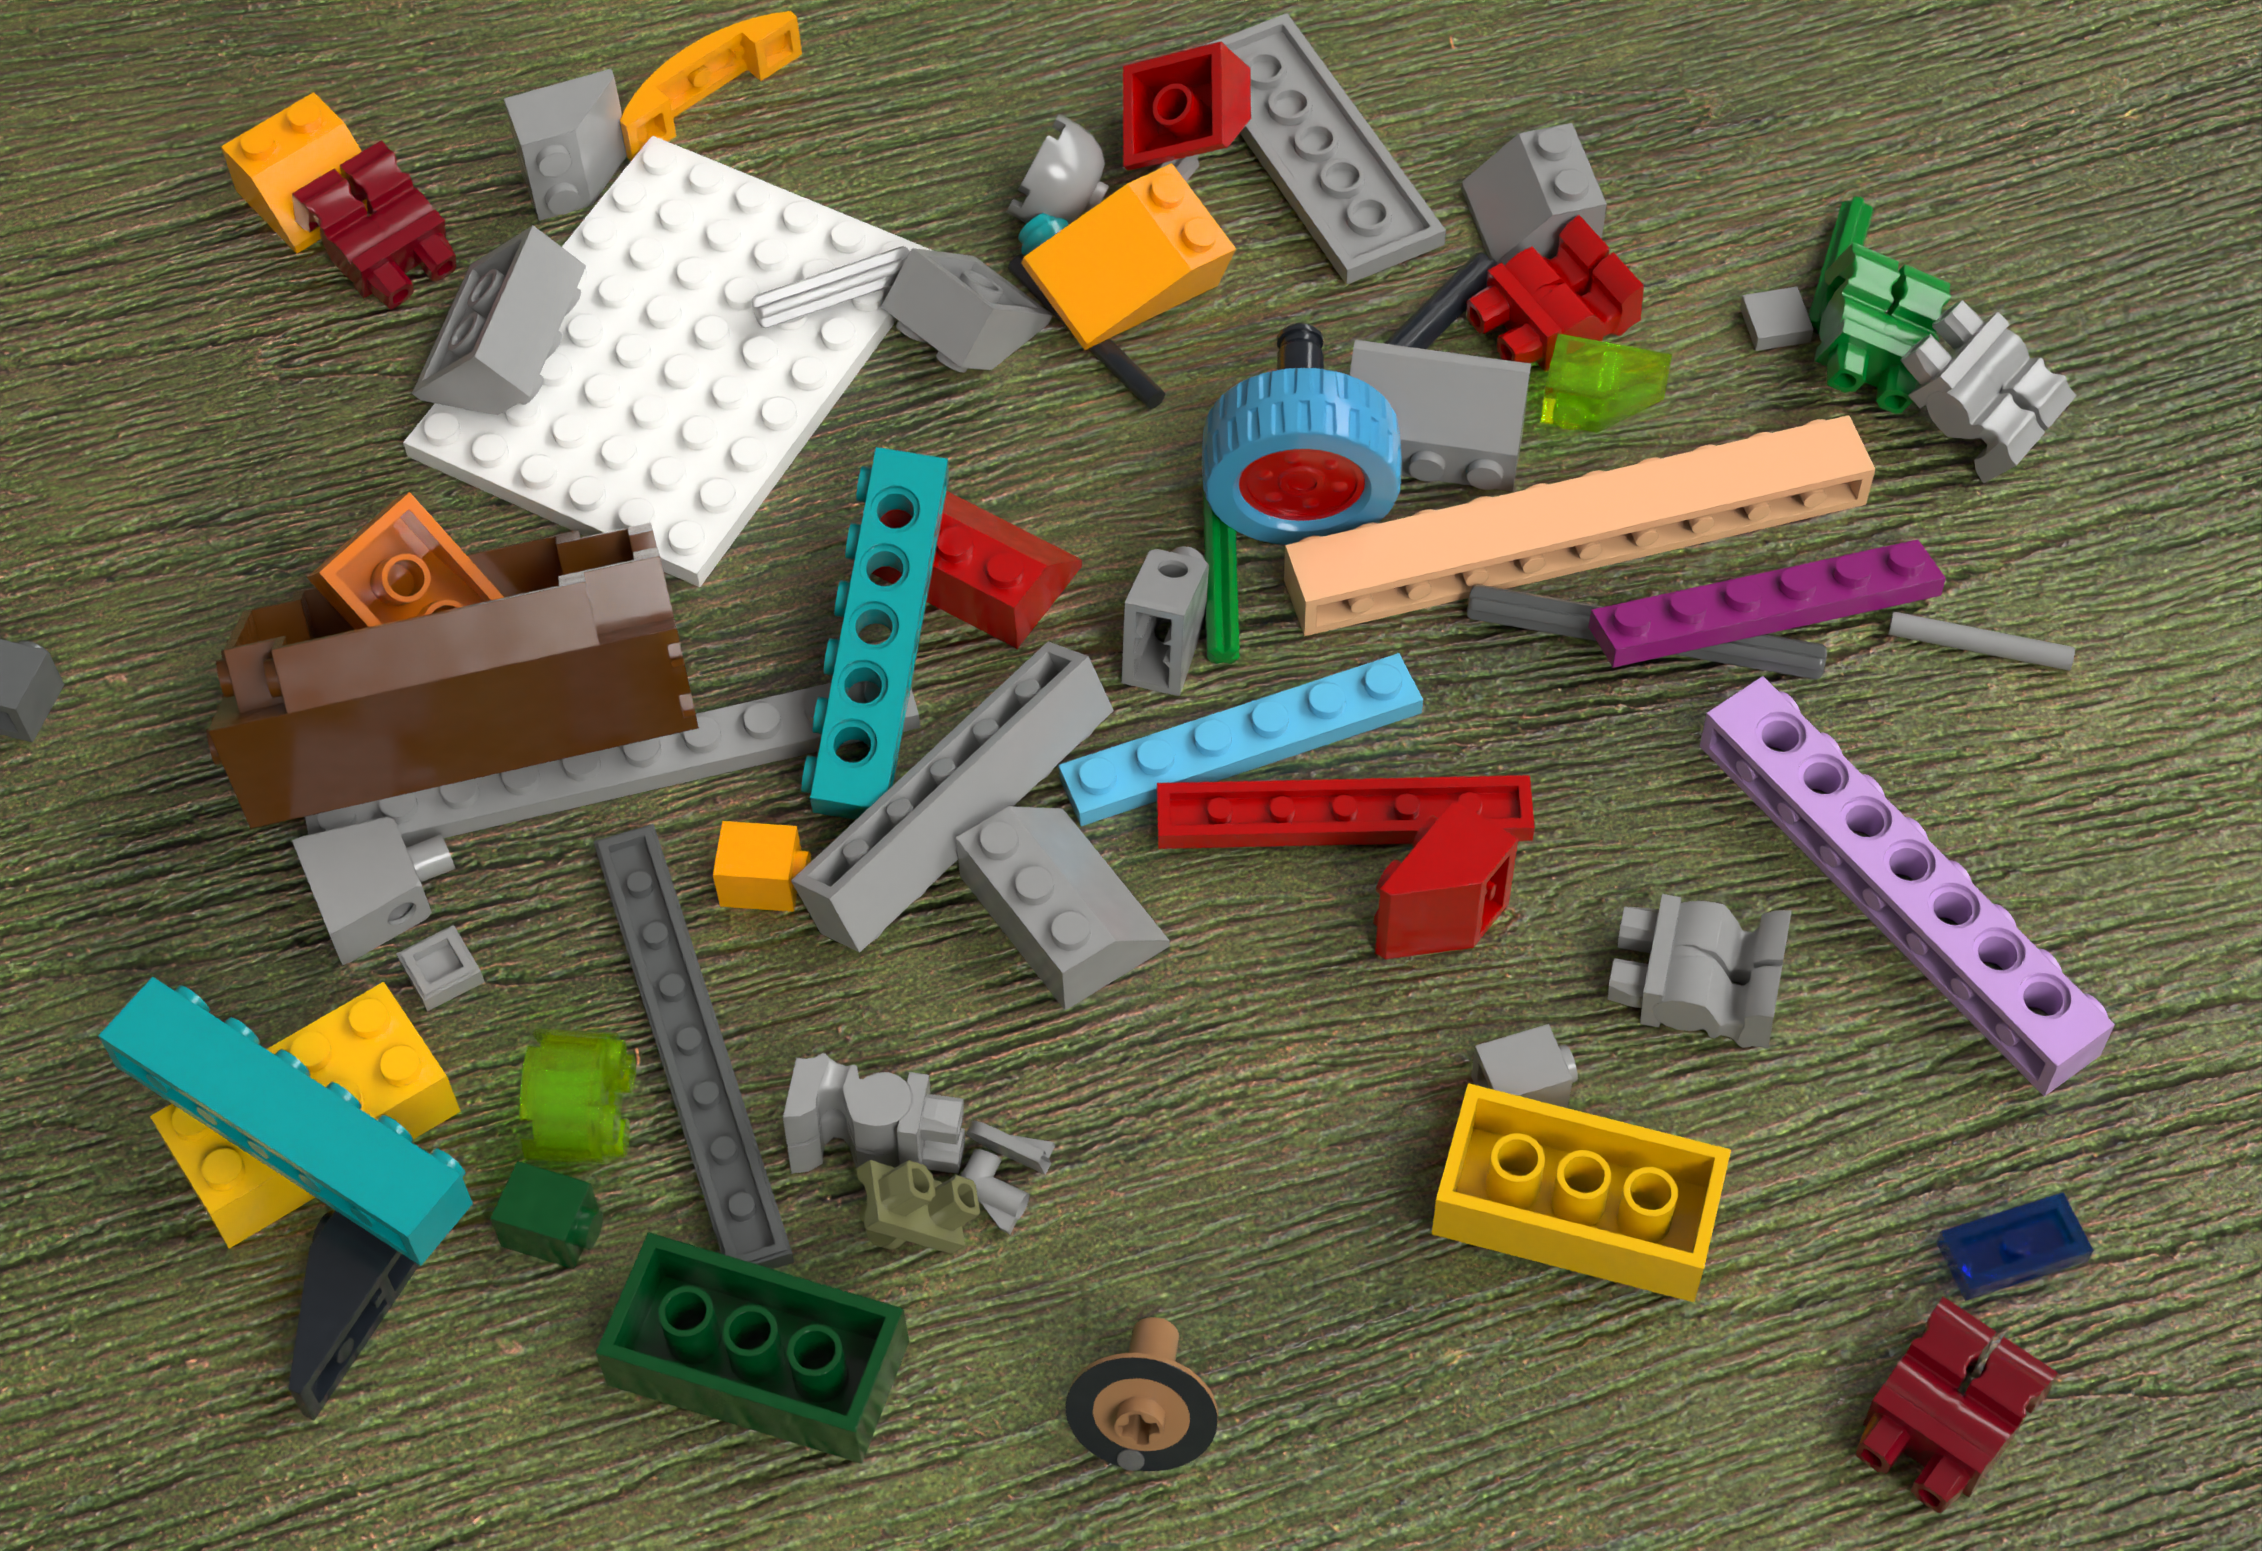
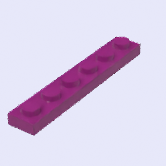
[1588,539,1946,668]

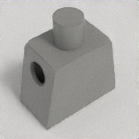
[1122,546,1209,696]
[292,817,455,965]

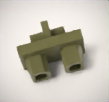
[856,1160,980,1254]

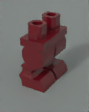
[292,140,456,310]
[1855,1296,2058,1513]

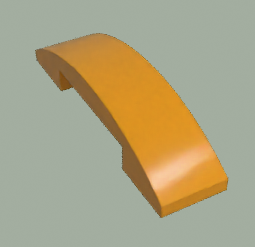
[620,11,802,161]

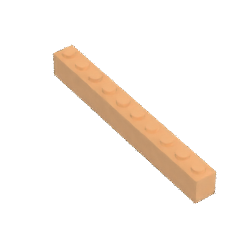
[1284,415,1875,636]

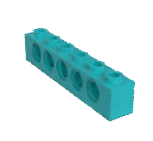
[801,447,949,820]

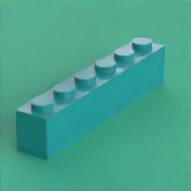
[98,977,473,1266]

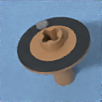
[1065,1317,1218,1471]

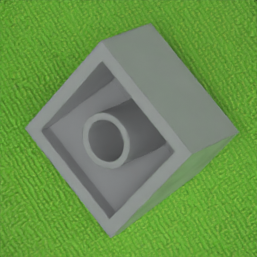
[504,69,627,221]
[1461,123,1607,265]
[881,248,1053,373]

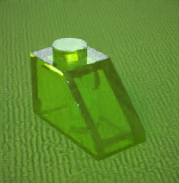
[1541,333,1673,433]

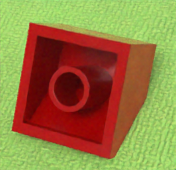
[1123,41,1251,171]

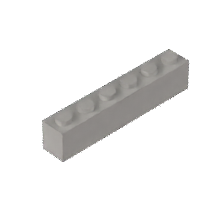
[791,641,1114,953]

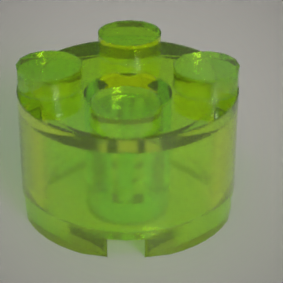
[520,1028,636,1165]

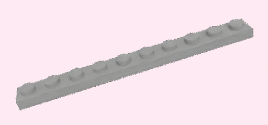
[305,681,921,847]

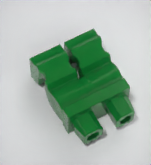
[1815,242,1951,414]

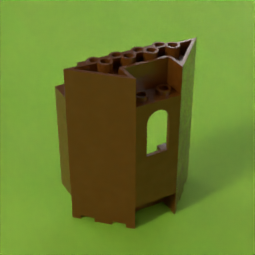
[206,523,699,829]

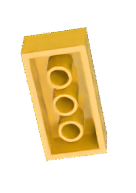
[150,982,461,1249]
[1432,1083,1731,1302]

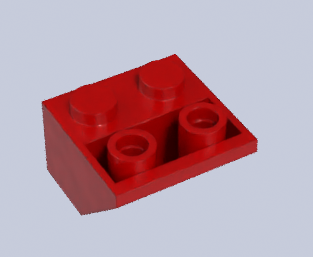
[1373,800,1518,959]

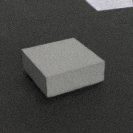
[1740,287,1814,351]
[396,925,485,1012]

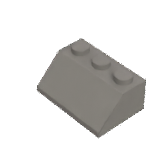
[412,225,586,415]
[1350,340,1531,491]
[956,806,1170,1011]

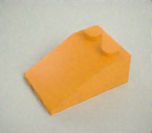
[1021,163,1236,350]

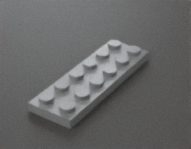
[1202,13,1446,285]

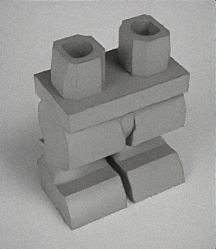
[1900,300,2077,484]
[1608,894,1792,1048]
[783,1053,965,1174]

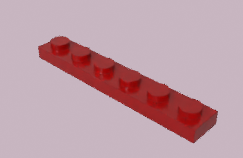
[1157,775,1535,849]

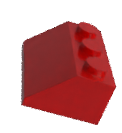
[872,491,1082,649]

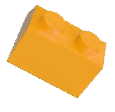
[221,92,368,254]

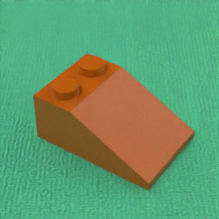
[307,492,505,630]

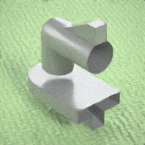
[961,1121,1055,1235]

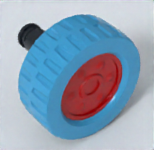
[1202,323,1402,545]

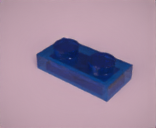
[1936,1192,2094,1301]

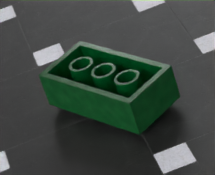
[595,1232,909,1464]

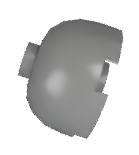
[1006,114,1109,224]

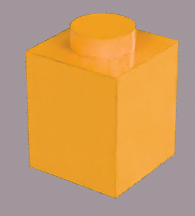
[713,821,811,912]

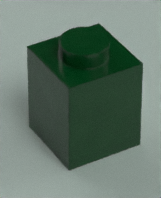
[490,1161,603,1269]

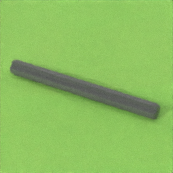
[1467,584,1827,679]

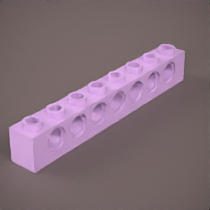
[1699,676,2115,1097]

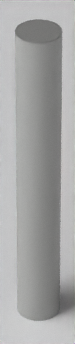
[1888,611,2075,671]

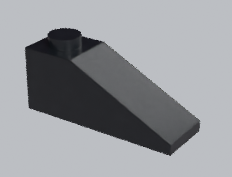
[288,1210,419,1421]

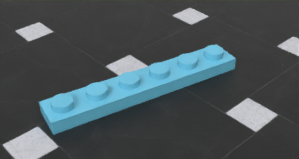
[1059,653,1423,826]

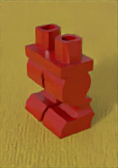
[1467,215,1644,372]

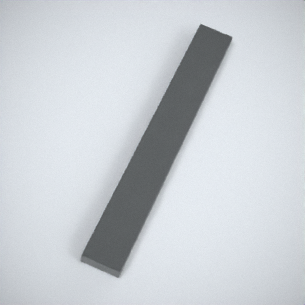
[593,824,794,1269]

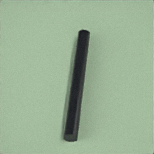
[1008,254,1165,409]

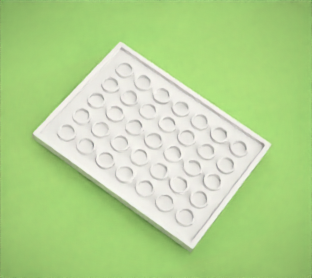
[403,136,933,587]

